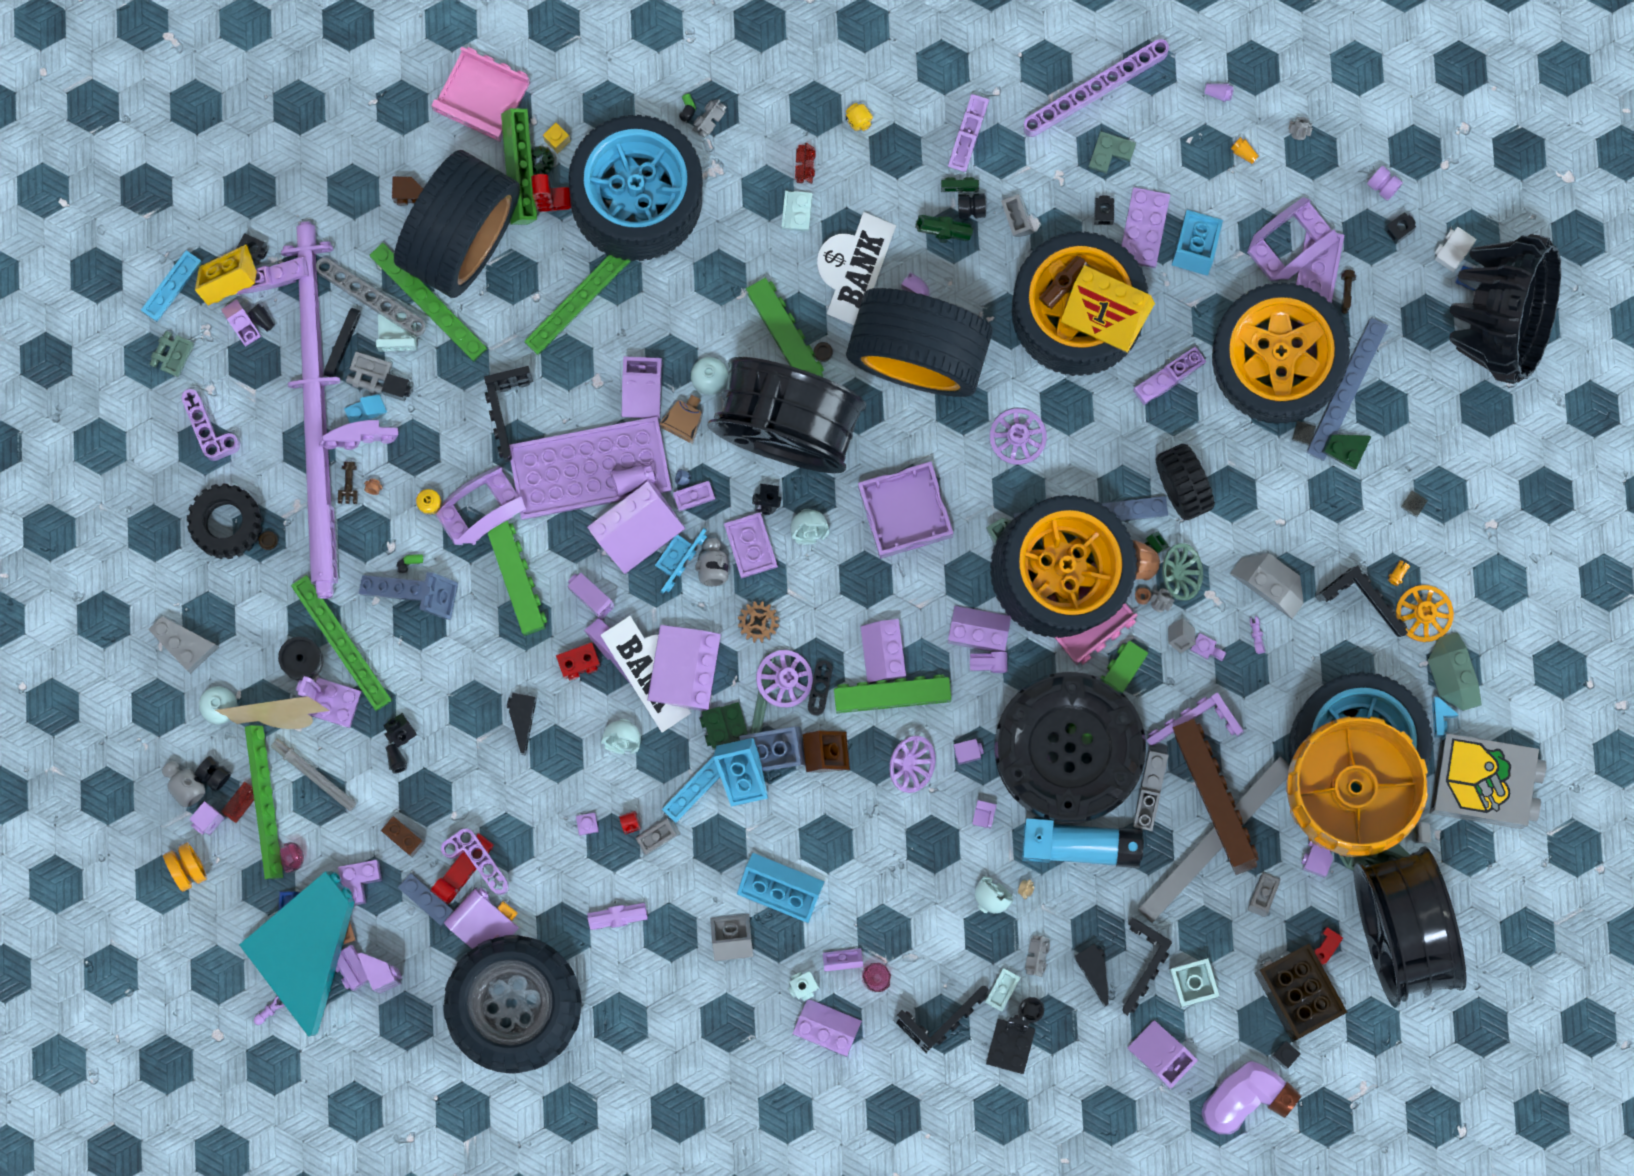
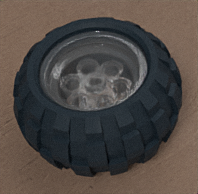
[443,935,582,1074]

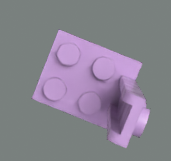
[296,676,362,728]
[1147,692,1244,746]

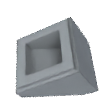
[1415,822,1431,843]

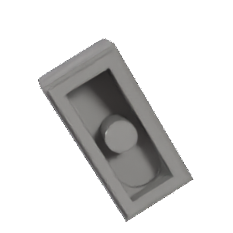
[636,818,680,855]
[1248,872,1281,917]

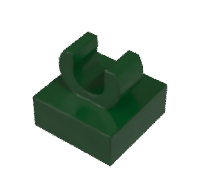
[1144,531,1170,554]

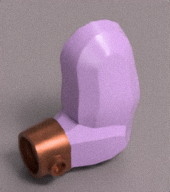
[1202,1061,1302,1134]

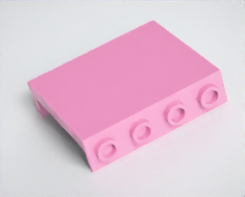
[431,47,530,142]
[1048,562,1138,665]

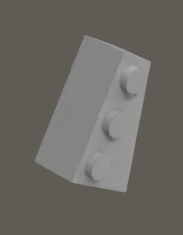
[148,616,219,674]

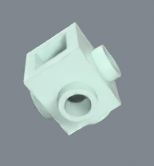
[788,971,819,1001]

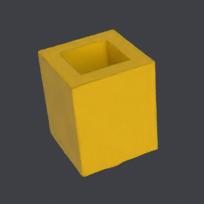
[543,123,571,154]

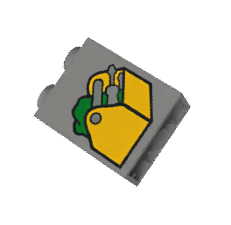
[1430,733,1546,829]

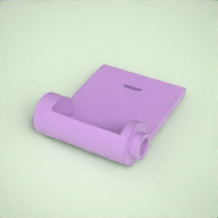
[444,888,519,949]

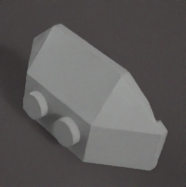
[1230,553,1304,619]

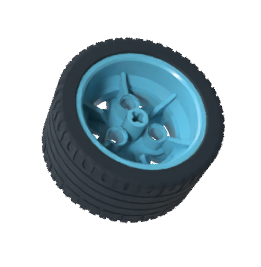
[569,115,703,261]
[1289,672,1433,793]

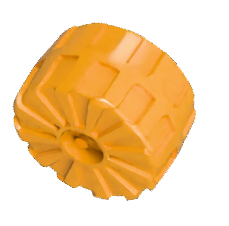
[1286,716,1428,857]

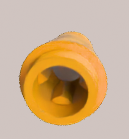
[1230,137,1259,164]

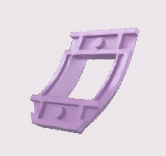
[1247,197,1338,281]
[436,466,526,545]

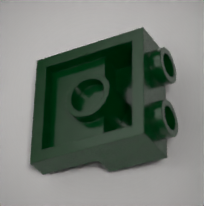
[699,702,748,750]

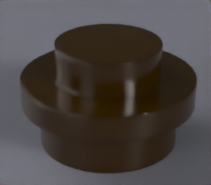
[258,531,278,550]

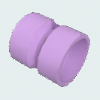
[1367,166,1403,201]

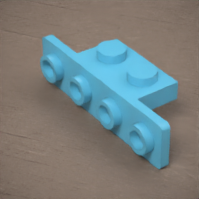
[655,528,707,594]

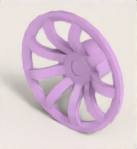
[990,408,1047,465]
[756,650,813,708]
[889,736,936,793]

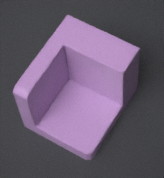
[972,800,997,829]

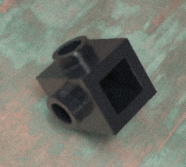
[752,484,781,515]
[383,713,417,747]

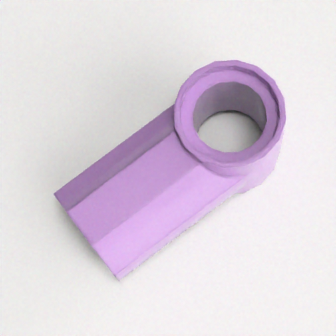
[970,652,1008,673]

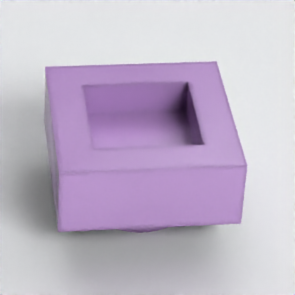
[576,813,599,836]

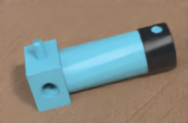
[1022,818,1144,868]

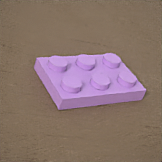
[724,512,778,579]

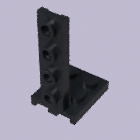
[484,366,534,462]
[1315,565,1408,637]
[1123,917,1172,1016]
[893,986,989,1053]
[986,1015,1036,1075]

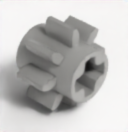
[1289,117,1313,140]
[1149,588,1175,612]

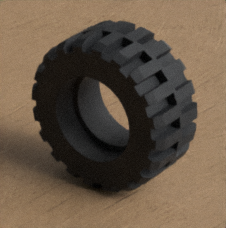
[1155,444,1215,520]
[187,483,263,559]

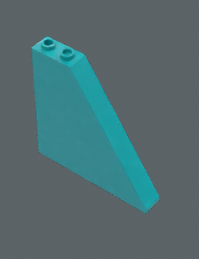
[239,871,355,1037]

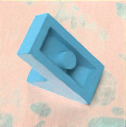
[344,395,387,423]
[1432,697,1459,738]

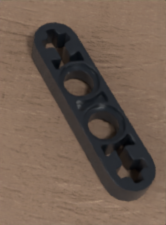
[324,308,361,377]

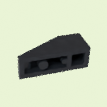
[507,693,537,756]
[1074,944,1109,1007]

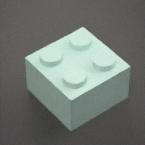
[1169,959,1219,1008]

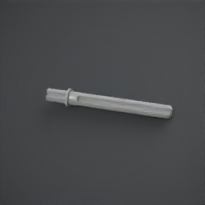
[271,738,356,811]

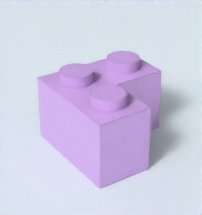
[338,860,382,906]

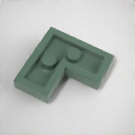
[1089,131,1136,174]

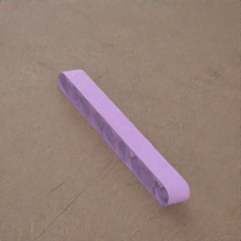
[1023,39,1169,137]

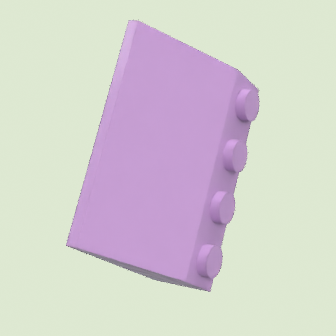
[587,481,686,574]
[647,625,721,711]

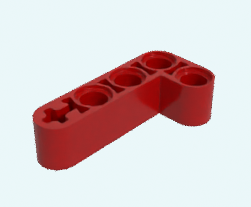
[531,174,571,212]
[430,833,494,905]

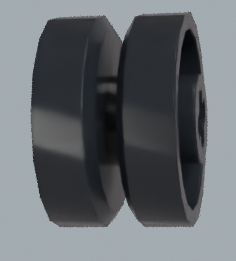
[278,637,324,682]

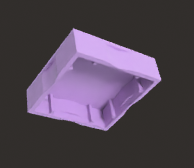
[858,462,954,559]

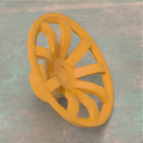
[1396,585,1454,642]

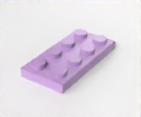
[1122,187,1170,268]

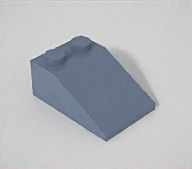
[739,726,805,772]

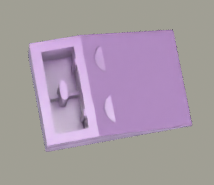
[622,357,663,419]
[1127,1020,1198,1090]

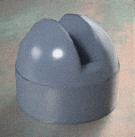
[675,469,691,485]

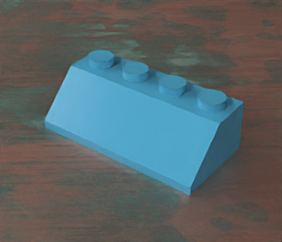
[737,853,825,923]

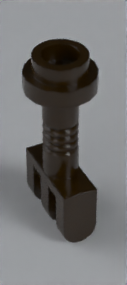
[1341,270,1356,314]
[338,462,358,504]

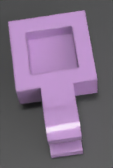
[1190,633,1226,661]

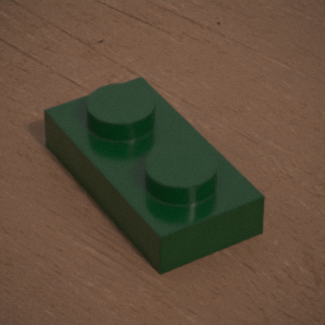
[941,177,979,192]

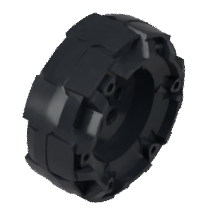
[994,672,1146,824]

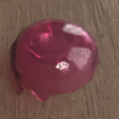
[280,842,304,873]
[862,963,891,992]

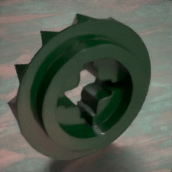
[531,146,554,175]

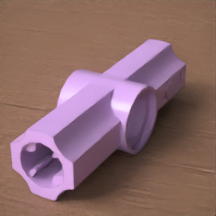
[587,903,648,930]

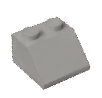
[710,914,753,961]

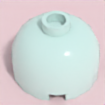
[691,357,728,395]
[790,509,829,545]
[199,686,238,725]
[601,719,641,754]
[975,876,1014,914]

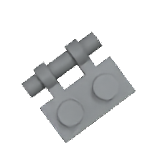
[346,352,392,394]

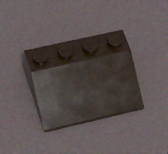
[1255,943,1348,1042]

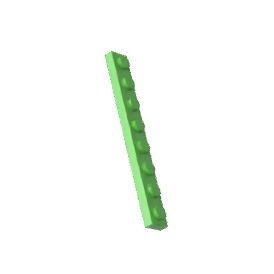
[369,243,488,362]
[524,255,631,355]
[291,575,392,712]
[245,725,283,879]

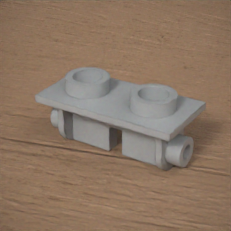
[692,99,727,138]
[1025,936,1050,977]

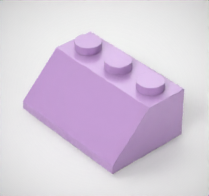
[948,606,1011,652]
[860,619,906,683]
[357,953,402,994]
[793,999,862,1057]

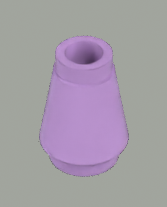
[1205,83,1234,102]

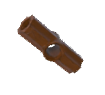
[1039,255,1089,310]

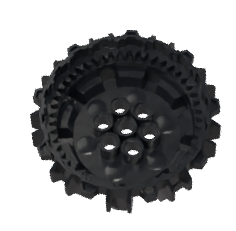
[1449,234,1561,384]

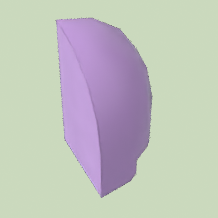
[901,272,930,296]

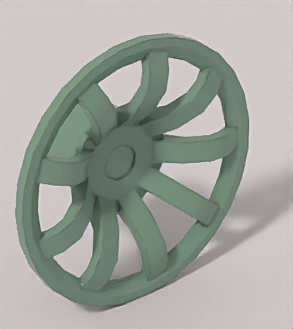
[1162,543,1203,601]

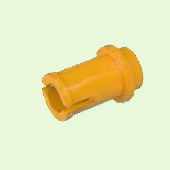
[1388,560,1410,586]

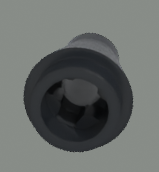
[248,304,275,332]
[385,744,407,774]

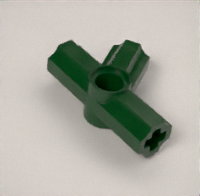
[915,215,973,243]

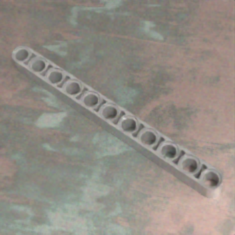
[1138,756,1290,923]

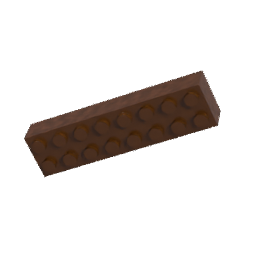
[1172,719,1259,875]

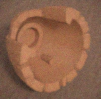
[1133,540,1160,580]

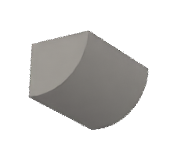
[1001,194,1035,237]

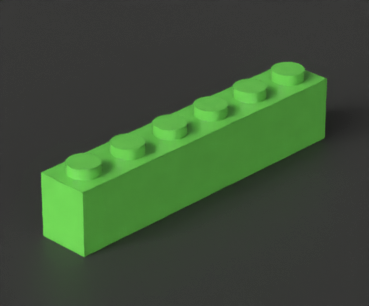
[501,108,537,225]
[746,277,824,377]
[487,520,547,636]
[1066,641,1148,745]
[834,674,951,714]

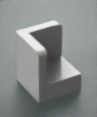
[1168,618,1196,653]

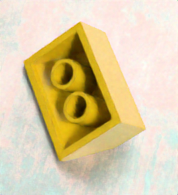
[195,245,257,306]

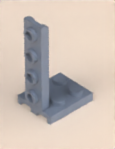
[359,572,458,620]

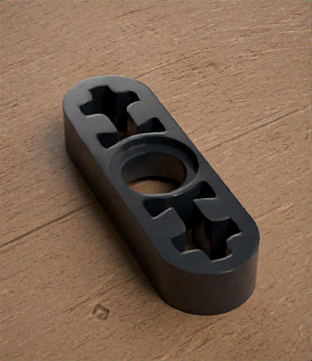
[808,660,833,716]

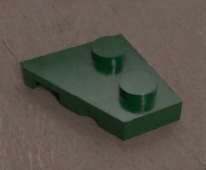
[1322,435,1371,470]

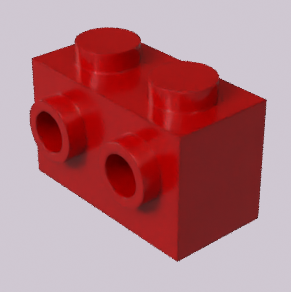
[556,642,601,681]

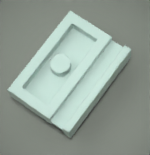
[782,191,812,231]

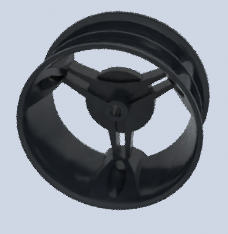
[707,357,867,473]
[1354,846,1467,1008]

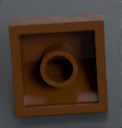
[803,731,850,773]

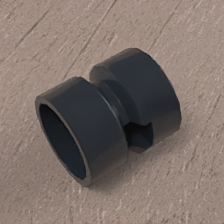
[958,193,986,219]
[195,756,232,792]
[1018,997,1045,1024]

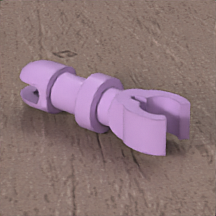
[1250,616,1265,654]
[254,996,285,1025]

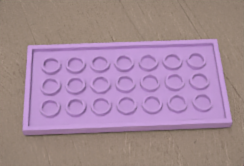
[509,416,672,520]

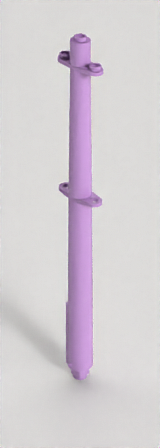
[281,222,340,599]

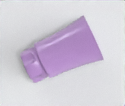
[611,464,655,497]

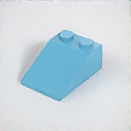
[1172,210,1223,276]
[713,738,768,807]

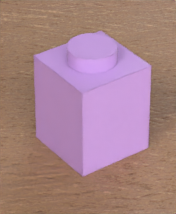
[953,739,984,765]

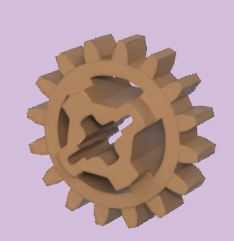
[738,601,779,643]

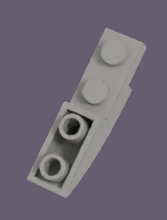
[1133,750,1169,831]

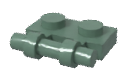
[149,331,195,378]

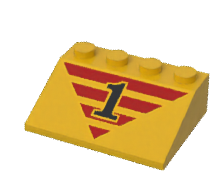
[1061,265,1155,353]

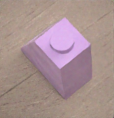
[567,573,614,620]

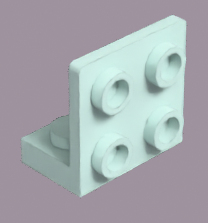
[376,313,417,352]

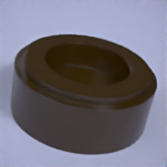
[814,342,833,362]

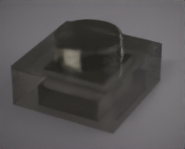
[1292,421,1316,446]
[1401,491,1428,518]

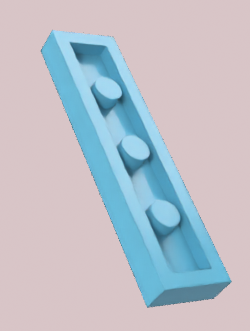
[141,250,202,322]
[662,757,720,823]

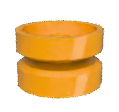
[163,842,207,892]

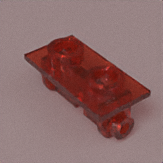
[795,143,816,184]
[221,782,254,823]

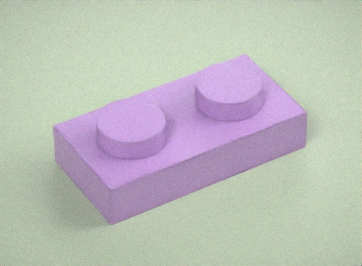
[673,481,715,512]
[823,948,863,971]

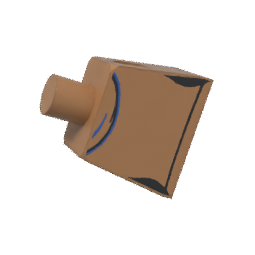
[660,395,703,444]

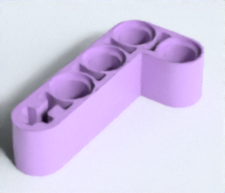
[181,389,240,461]
[441,829,509,895]

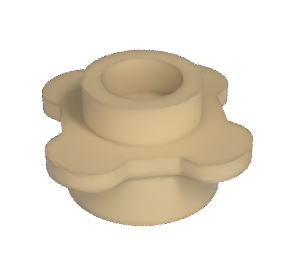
[1018,879,1035,900]

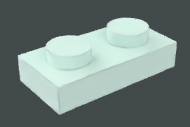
[985,968,1021,1012]

